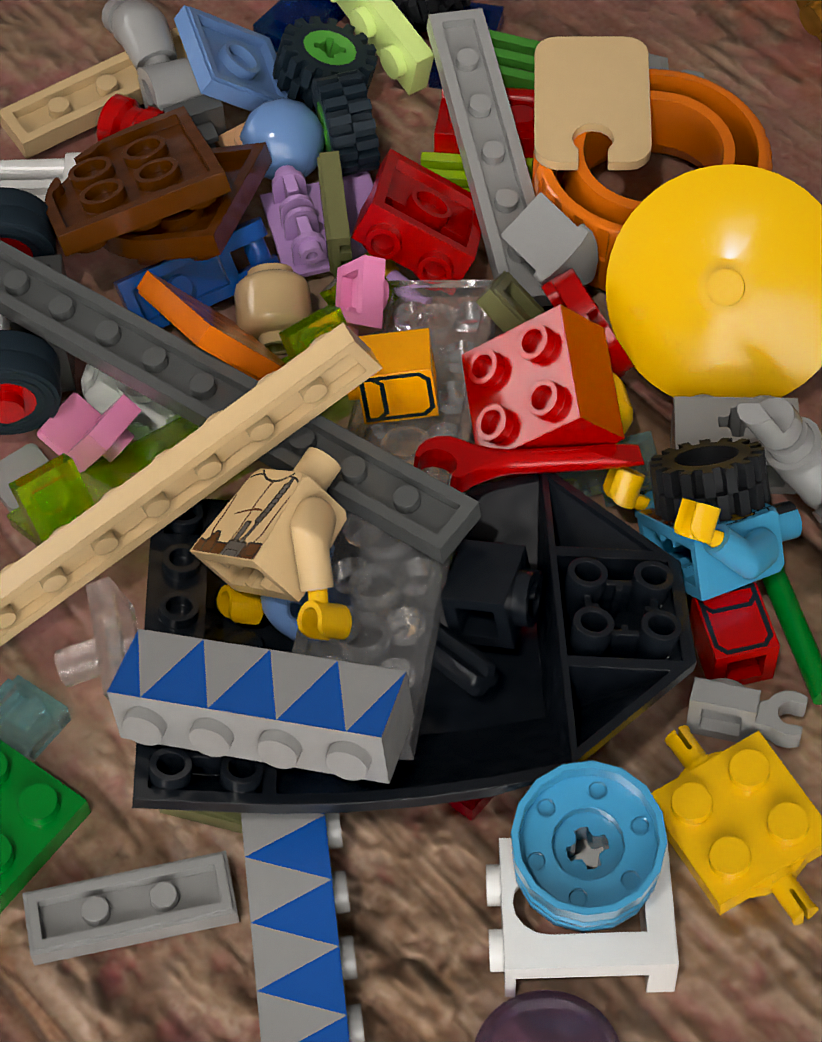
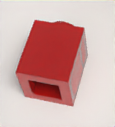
[689,581,780,685]

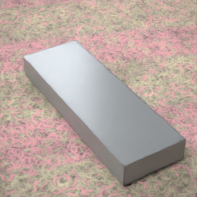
[22,851,240,965]

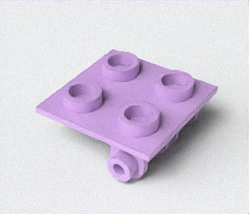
[260,165,373,277]

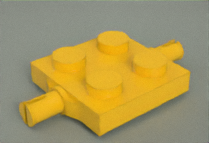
[651,725,822,925]

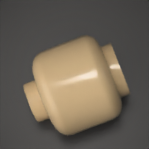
[234,263,312,355]

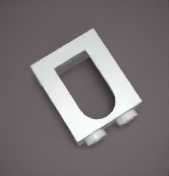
[486,833,679,997]

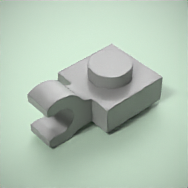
[686,677,808,748]

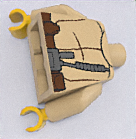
[190,447,352,640]

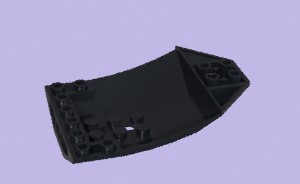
[132,473,697,814]

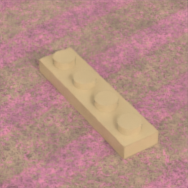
[0,27,188,159]

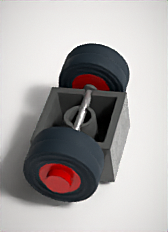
[0,187,76,435]

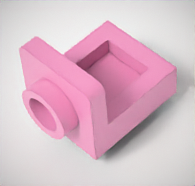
[303,255,389,336]
[37,393,142,475]

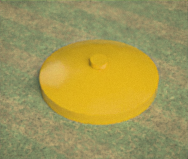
[606,164,822,398]

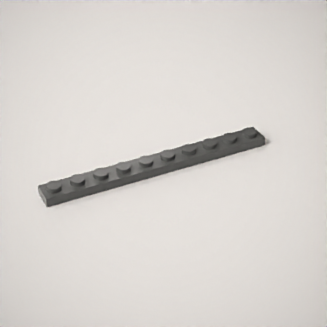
[0,240,481,564]

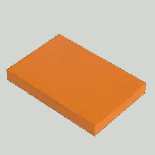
[136,270,286,381]

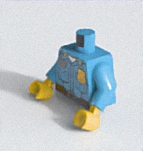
[603,467,802,601]

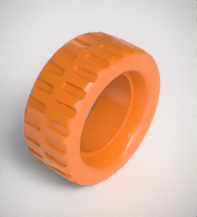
[532,69,773,292]

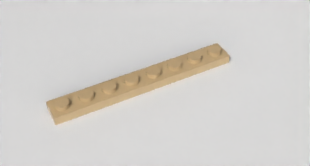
[0,322,382,647]

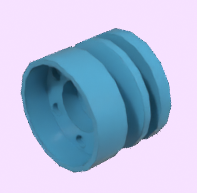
[511,760,667,933]

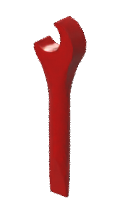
[413,436,644,492]

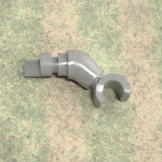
[102,0,203,111]
[737,397,822,525]

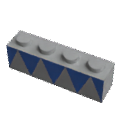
[107,629,414,784]
[241,813,365,1042]

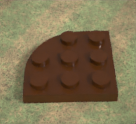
[45,106,231,257]
[103,142,272,266]

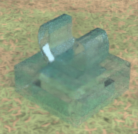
[0,675,71,762]

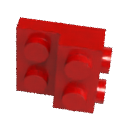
[351,148,482,293]

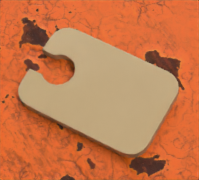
[534,36,652,170]

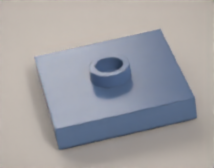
[174,5,289,112]

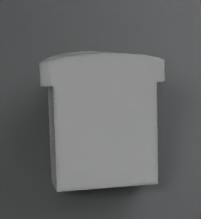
[500,192,598,285]

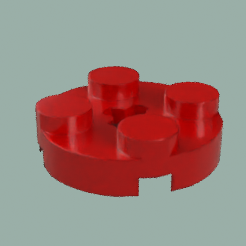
[541,268,634,378]

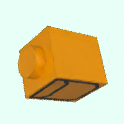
[348,328,439,424]

